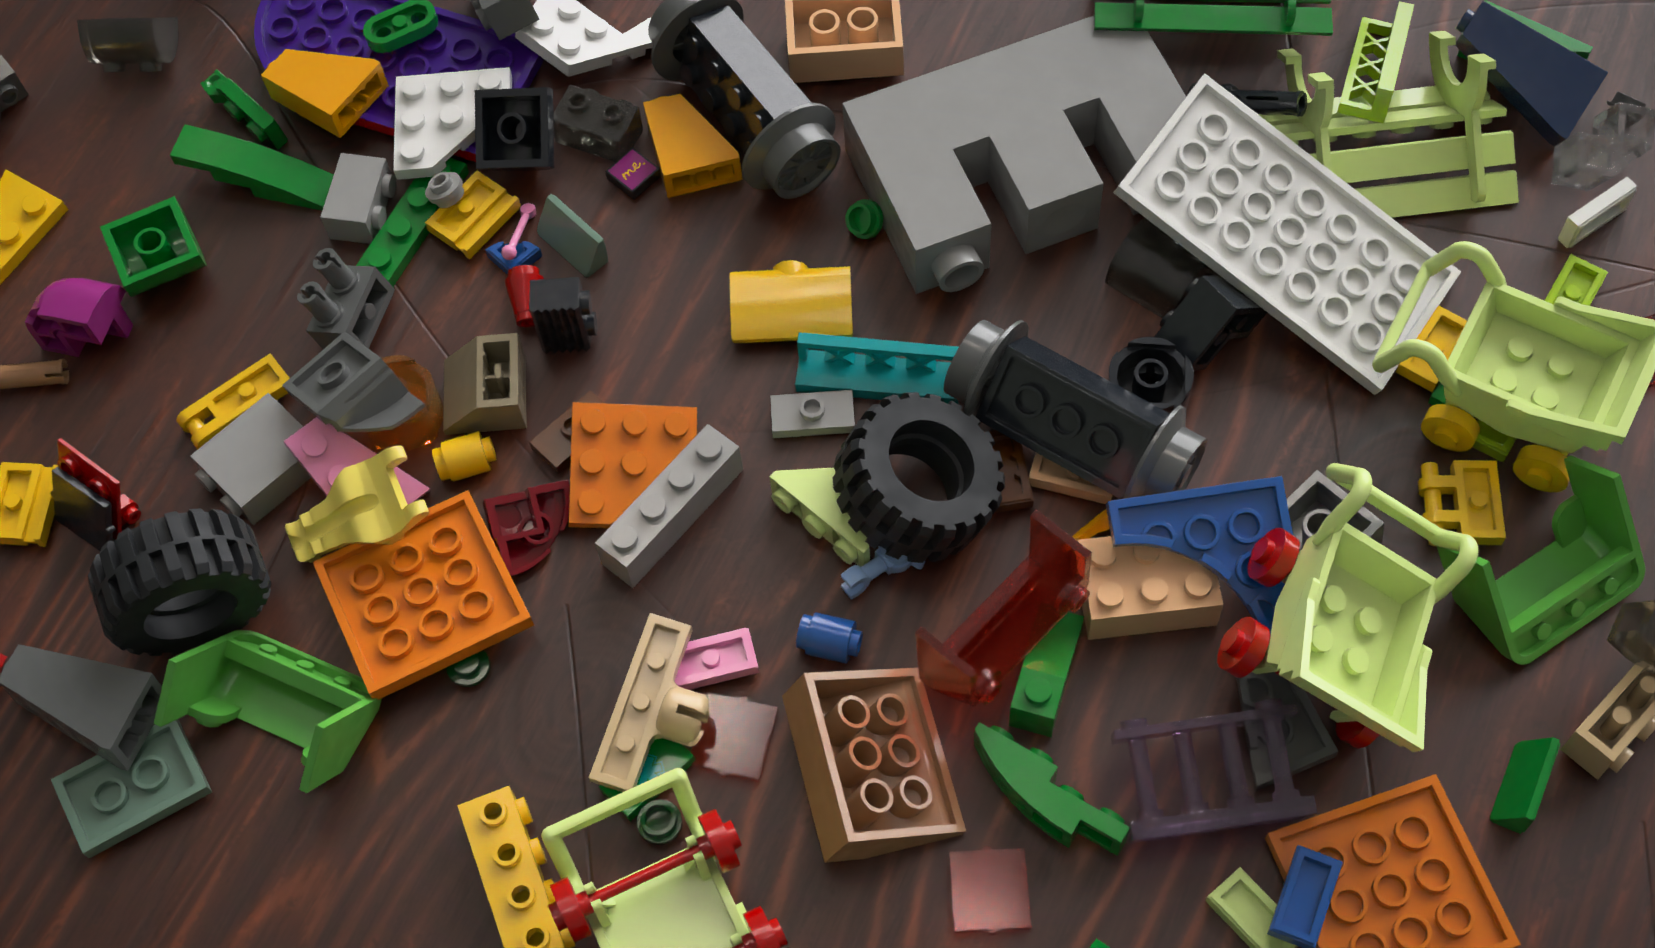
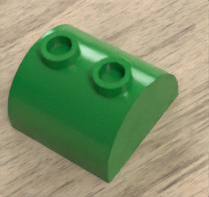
[100,196,207,297]

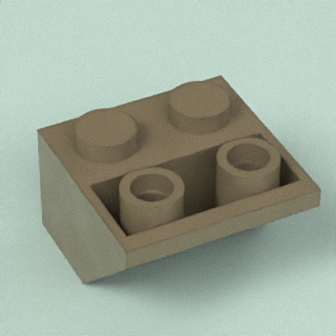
[443,333,527,435]

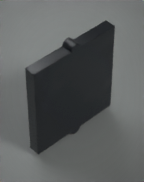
[50,467,116,551]

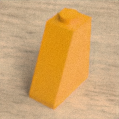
[261,49,389,138]
[643,94,743,198]

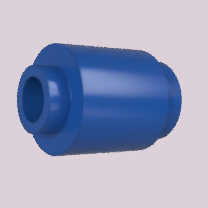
[796,612,863,664]

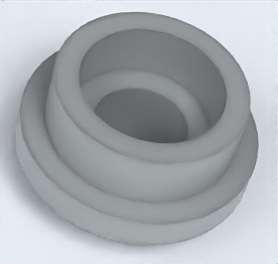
[425,172,464,208]

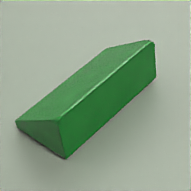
[1490,737,1561,834]

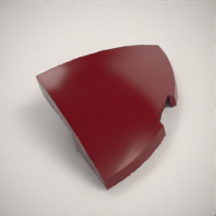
[482,479,570,577]

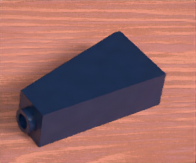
[1455,1,1608,148]

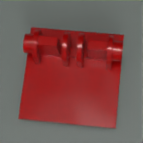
[57,438,141,540]

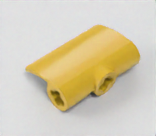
[730,260,853,343]

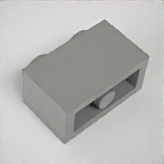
[320,153,396,244]

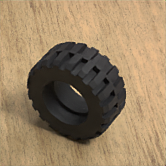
[832,392,1005,563]
[88,508,271,656]

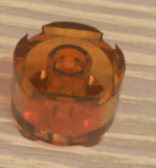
[366,355,444,451]

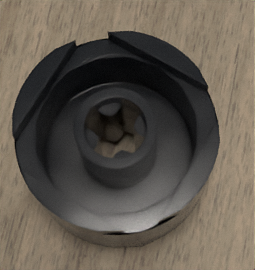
[1107,337,1194,413]

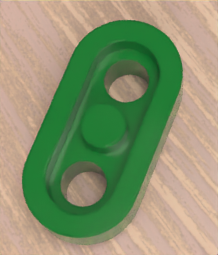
[363,0,438,53]

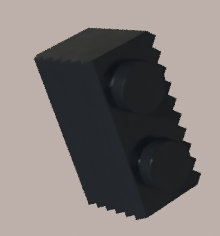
[529,277,597,354]

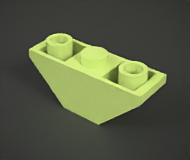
[769,468,870,567]

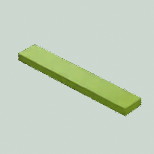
[1473,254,1608,462]

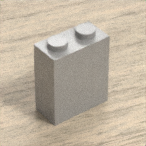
[190,393,311,526]

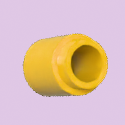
[432,431,497,482]

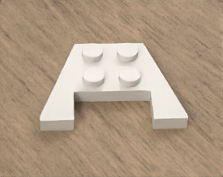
[515,0,653,77]

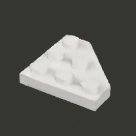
[393,67,512,180]

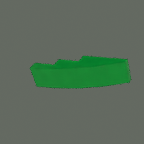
[170,124,334,211]

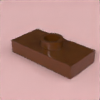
[529,390,604,474]
[984,430,1034,513]

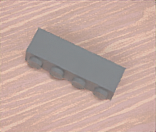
[595,424,743,588]

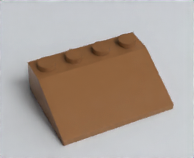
[782,668,966,863]

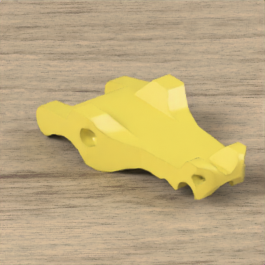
[285,446,429,563]

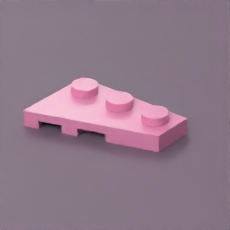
[284,417,430,504]

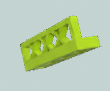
[1337,1,1414,123]

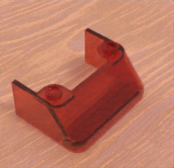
[915,509,1092,707]

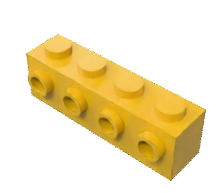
[457,786,576,948]

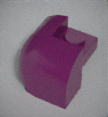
[25,278,133,357]

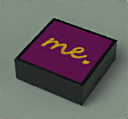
[605,147,661,200]

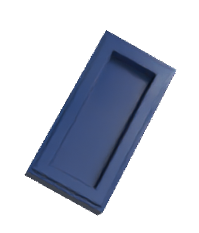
[1267,845,1343,948]

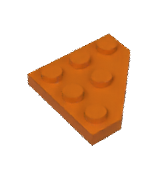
[568,402,697,528]

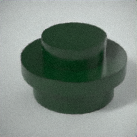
[446,650,490,687]
[637,800,682,845]

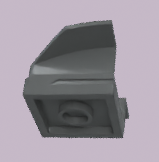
[282,331,426,432]

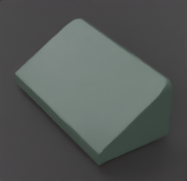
[537,194,608,277]

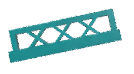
[795,332,959,404]

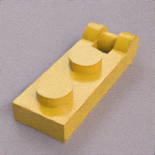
[176,353,290,450]

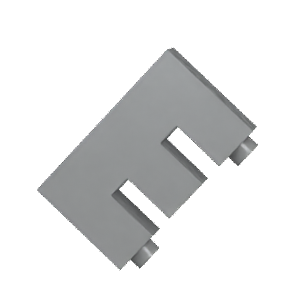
[842,16,1186,294]

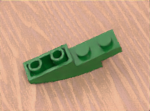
[974,722,1130,856]

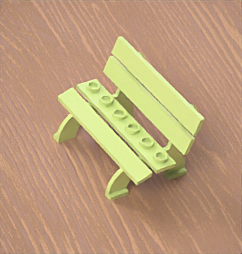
[1258,31,1519,218]

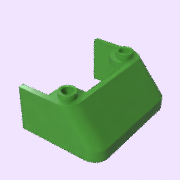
[1436,455,1645,665]
[154,630,382,793]

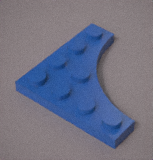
[1106,476,1293,636]

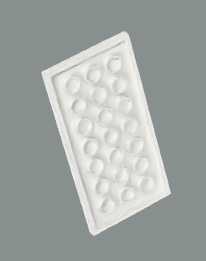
[1113,73,1461,395]

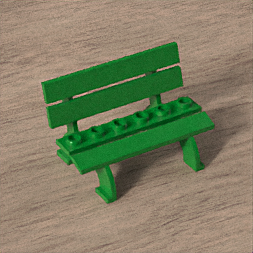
[1094,0,1333,36]

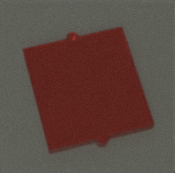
[691,692,779,782]
[949,846,1031,936]

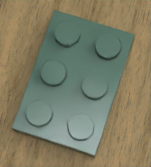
[51,719,212,858]

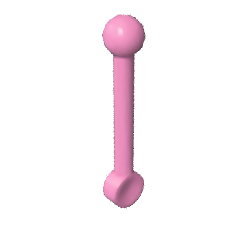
[501,203,536,260]

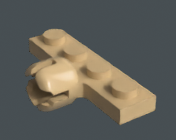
[589,613,710,792]

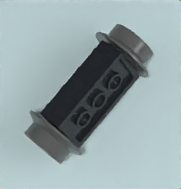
[648,0,841,199]
[944,320,1208,499]

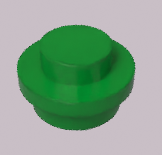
[845,199,883,239]

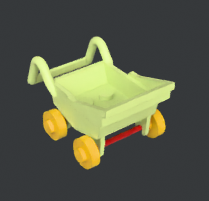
[1372,241,1655,492]

